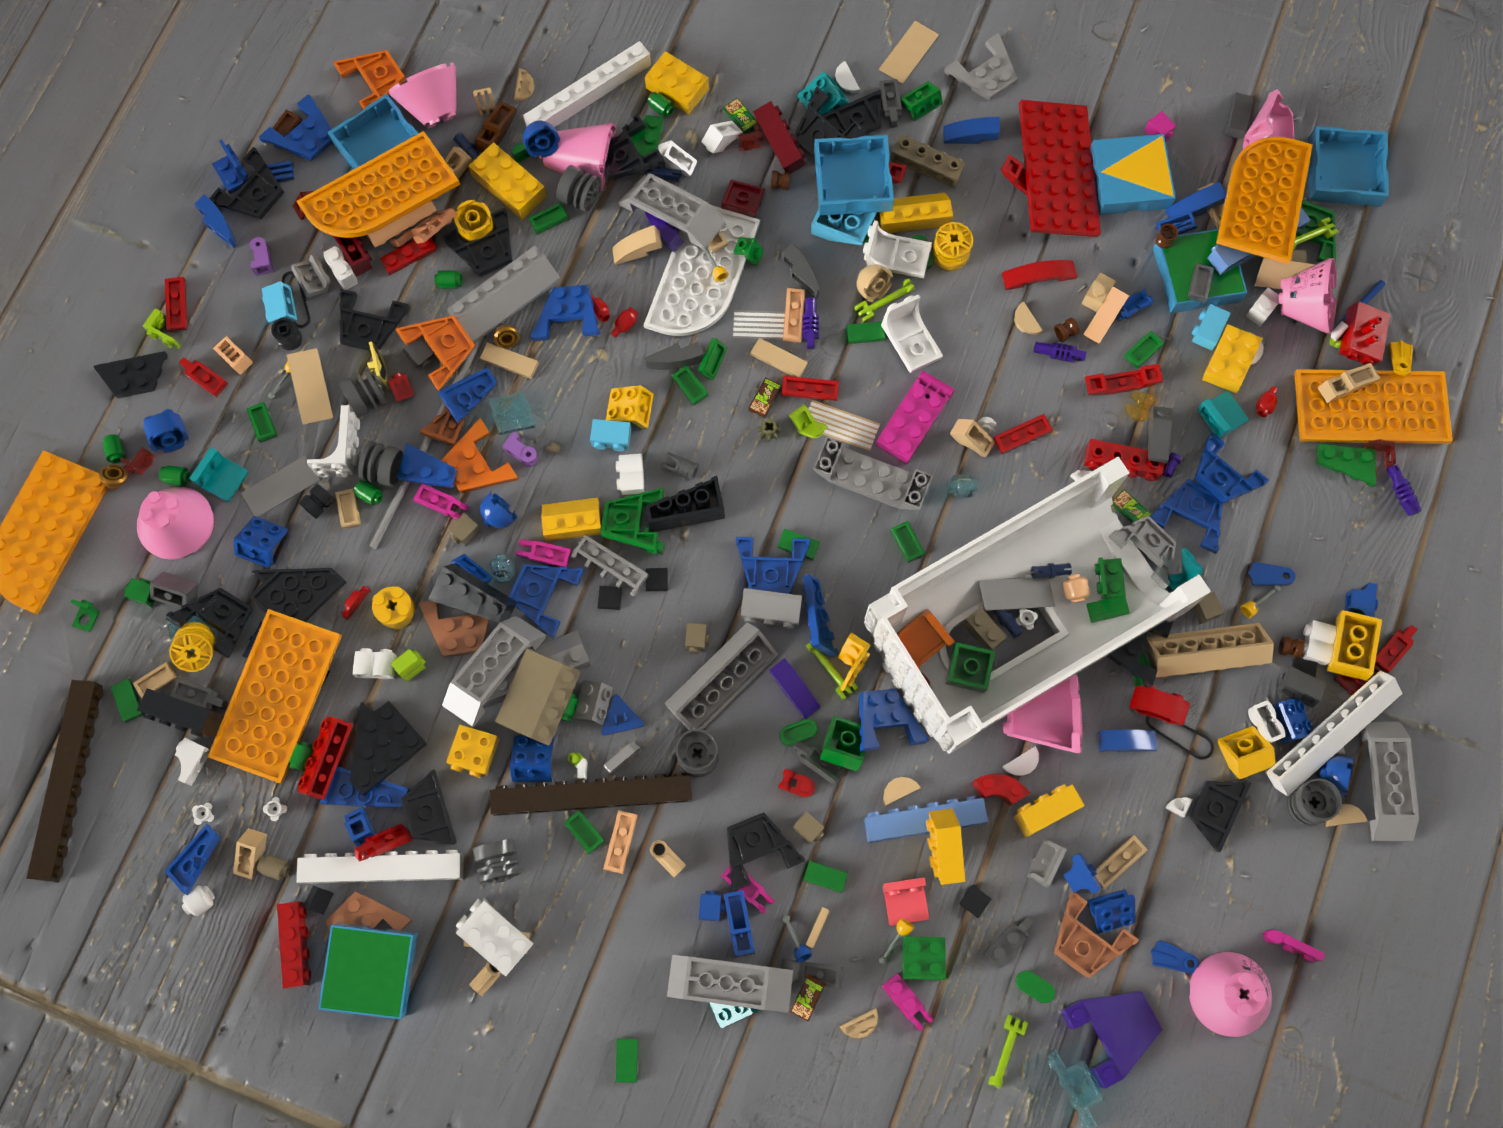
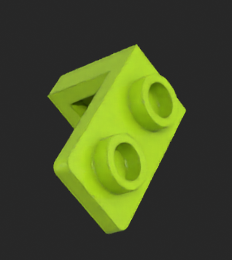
[789,405,828,438]

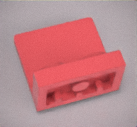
[882,877,929,926]

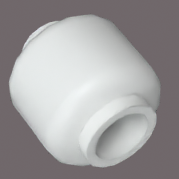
[182,885,215,916]

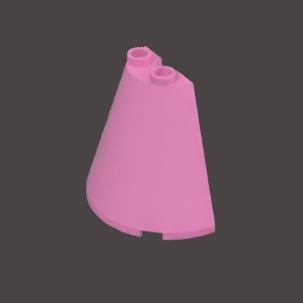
[1243,89,1295,149]
[540,123,616,191]
[1003,674,1083,754]

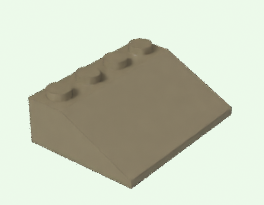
[495,648,582,746]

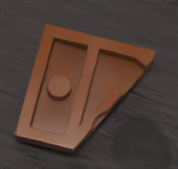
[420,408,468,446]

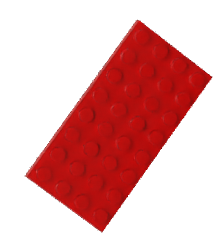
[1019,99,1101,237]

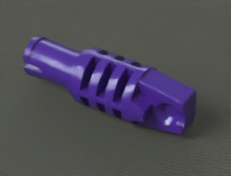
[802,298,819,349]
[1034,341,1086,363]
[1386,465,1421,516]

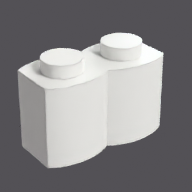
[324,246,358,290]
[616,454,645,495]
[1302,620,1337,666]
[353,648,397,679]
[1248,701,1285,744]

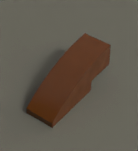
[475,101,517,152]

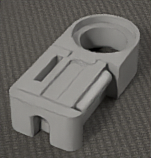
[603,741,641,775]

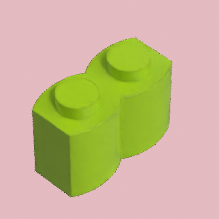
[390,648,427,682]

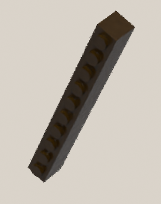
[26,679,103,883]
[490,773,692,816]

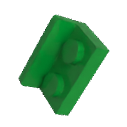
[900,81,943,121]
[1094,557,1126,599]

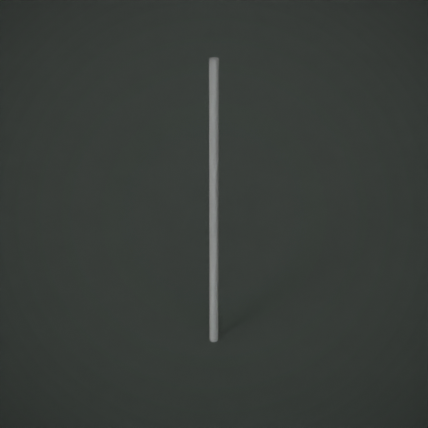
[369,338,484,550]

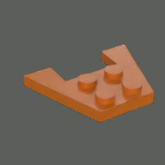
[333,50,406,110]
[396,315,475,391]
[441,418,519,493]

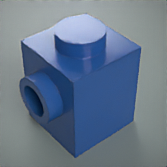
[699,891,725,921]

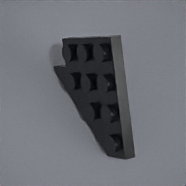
[249,568,347,622]
[350,701,427,796]

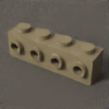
[890,134,966,189]

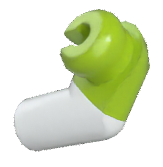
[1329,321,1349,349]
[567,752,588,780]

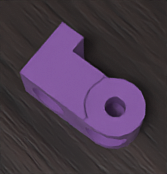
[250,237,274,276]
[502,431,538,467]

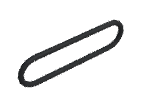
[282,271,310,328]

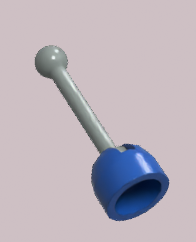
[782,915,812,963]

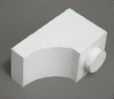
[701,121,743,153]
[657,140,697,177]
[1245,287,1279,327]
[175,738,210,786]

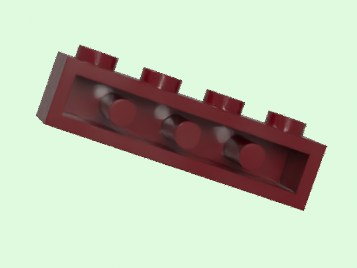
[753,101,806,174]
[333,236,372,277]

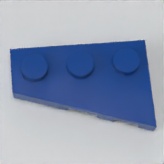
[438,367,497,424]
[397,443,457,488]
[165,824,221,895]

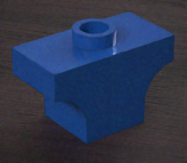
[1345,583,1378,617]
[344,807,376,847]
[1063,852,1102,894]

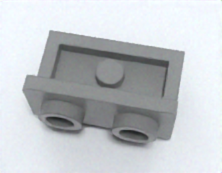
[291,254,331,298]
[574,680,613,725]

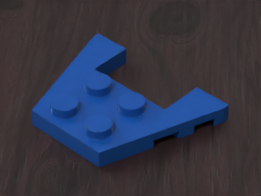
[259,94,332,161]
[531,285,600,341]
[1194,433,1269,503]
[1150,479,1223,554]
[736,537,810,594]
[508,564,584,638]
[859,688,929,752]

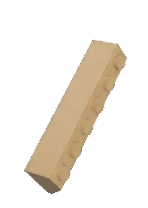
[1145,623,1274,678]

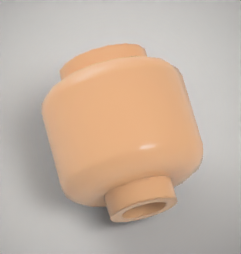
[1063,574,1090,603]

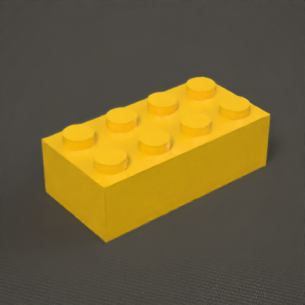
[468,142,547,220]

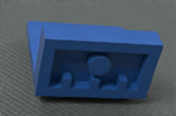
[212,140,248,194]
[234,516,288,568]
[510,736,554,782]

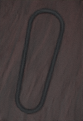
[1146,716,1214,760]

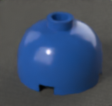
[523,120,560,158]
[480,491,518,529]
[1320,756,1354,797]

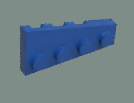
[803,574,839,657]
[320,766,410,808]

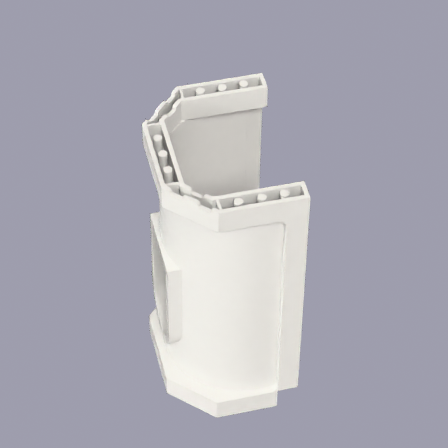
[864,457,1211,754]

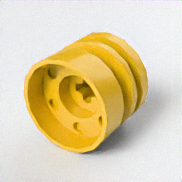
[932,222,973,271]
[169,622,216,672]

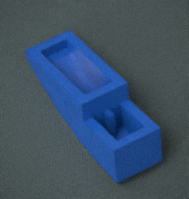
[943,117,1000,144]
[1165,182,1226,224]
[194,194,236,248]
[1097,729,1157,752]
[723,890,755,958]

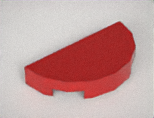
[341,585,371,621]

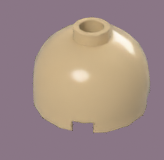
[857,264,893,302]

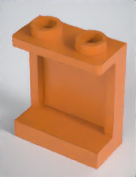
[896,609,955,670]

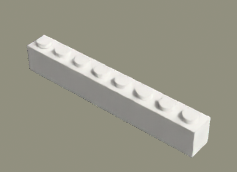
[523,41,651,127]
[1266,670,1402,796]
[296,850,464,884]

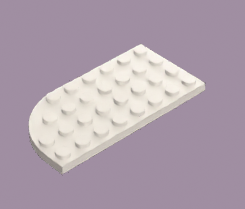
[644,205,760,336]

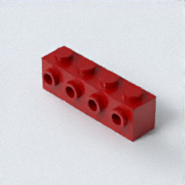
[1083,439,1164,481]
[297,716,353,800]
[277,901,311,988]

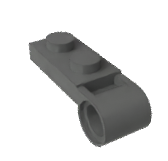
[781,959,843,988]

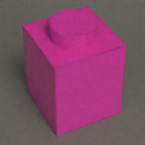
[1145,111,1176,142]

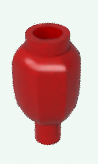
[591,293,610,322]
[611,307,638,338]
[1256,386,1278,417]

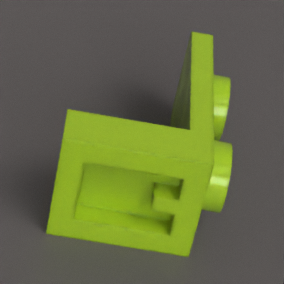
[143,308,181,349]

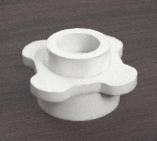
[978,417,996,434]
[1015,608,1038,630]
[263,797,287,821]
[192,803,214,825]

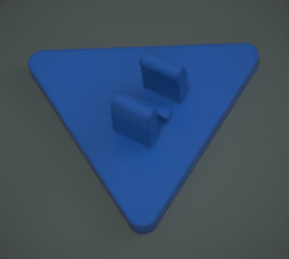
[601,694,644,736]

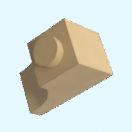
[1082,273,1116,312]
[950,419,995,457]
[233,828,267,880]

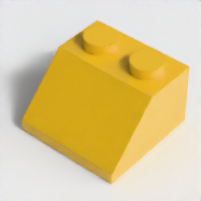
[1217,726,1276,779]

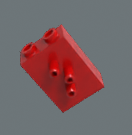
[1339,302,1390,366]

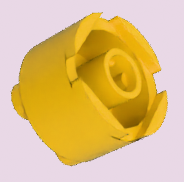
[454,200,494,242]
[372,586,416,630]

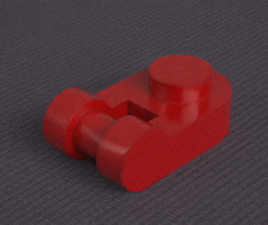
[778,769,816,798]

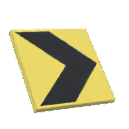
[367,342,391,389]

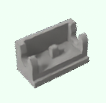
[1026,840,1067,887]

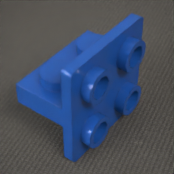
[1273,698,1313,744]
[1087,889,1136,934]

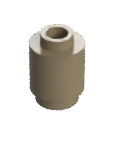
[257,855,290,880]

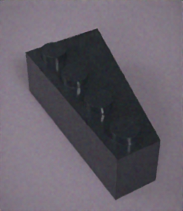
[645,475,725,532]
[137,688,224,739]

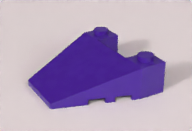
[1060,991,1163,1089]

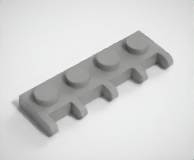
[571,535,649,597]

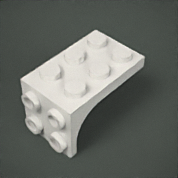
[863,220,932,279]
[881,295,943,374]
[307,405,360,478]
[456,898,534,976]

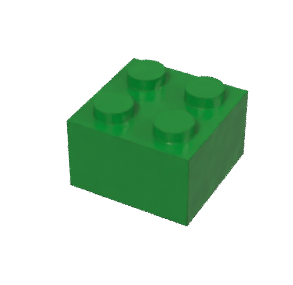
[945,642,995,693]
[820,715,865,772]
[902,936,946,980]

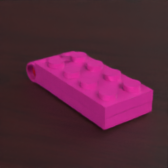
[875,371,955,464]

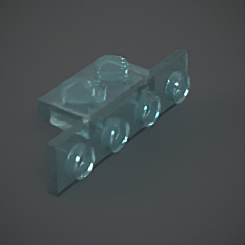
[1047,1049,1105,1128]

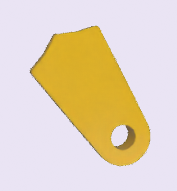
[1388,340,1413,376]

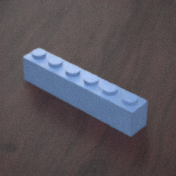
[1208,208,1311,275]
[864,795,988,843]

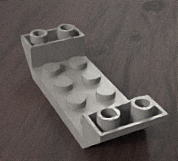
[618,173,726,249]
[813,436,933,510]
[442,616,547,727]
[1360,722,1419,841]
[667,955,794,1013]

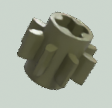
[758,417,781,442]

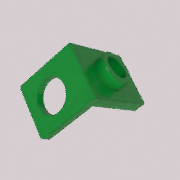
[70,599,100,632]

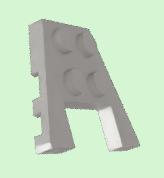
[944,33,1018,101]
[1108,516,1176,589]

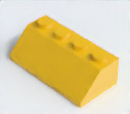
[876,192,953,233]

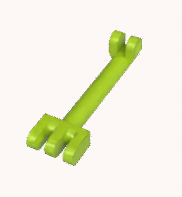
[1293,217,1339,250]
[854,278,915,323]
[806,642,859,701]
[988,1014,1028,1089]

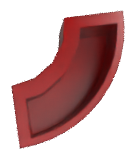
[1129,685,1190,725]
[972,774,1030,806]

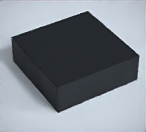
[646,568,668,591]
[598,586,622,610]
[1292,658,1318,678]
[303,885,334,915]
[959,885,992,918]

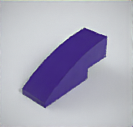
[645,211,684,253]
[769,658,821,719]

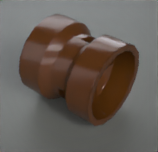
[771,171,790,190]
[1155,224,1178,249]
[1054,317,1080,342]
[1278,636,1305,658]

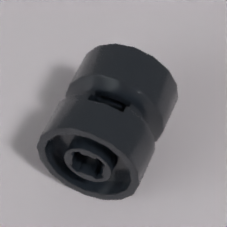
[271,318,302,350]
[298,484,335,519]

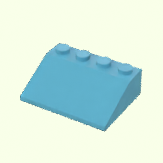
[811,209,877,245]

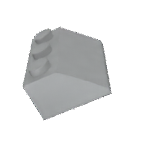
[741,588,802,629]

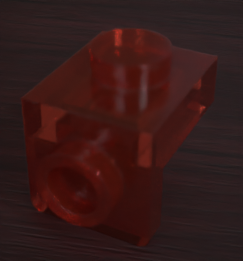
[738,123,763,151]
[120,447,155,475]

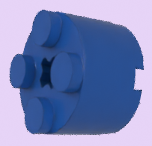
[143,409,188,453]

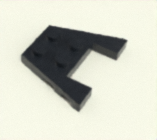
[794,86,868,158]
[605,113,666,180]
[209,147,284,219]
[441,208,513,277]
[339,289,410,351]
[166,587,252,658]
[1107,620,1173,688]
[727,812,805,892]

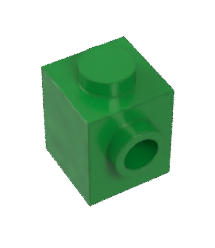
[124,578,155,607]

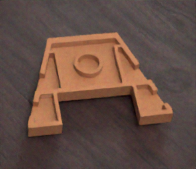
[389,208,457,248]
[419,601,489,657]
[325,891,412,931]
[1053,891,1139,978]

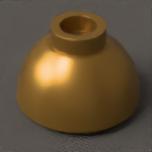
[494,324,520,349]
[99,465,128,490]

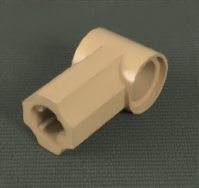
[650,840,686,878]
[469,962,503,996]

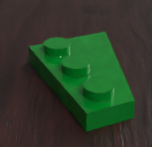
[631,115,664,158]
[1316,444,1376,487]

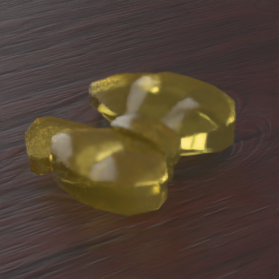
[1125,390,1155,421]

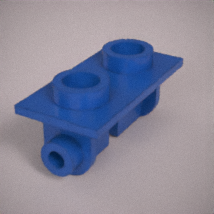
[1117,289,1154,321]

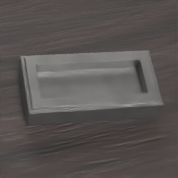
[1187,263,1214,303]

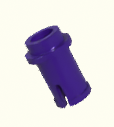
[1162,452,1181,478]

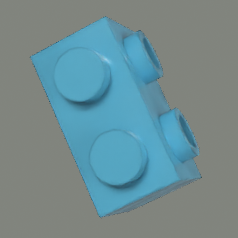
[262,282,297,325]
[1191,304,1231,351]
[590,419,632,452]

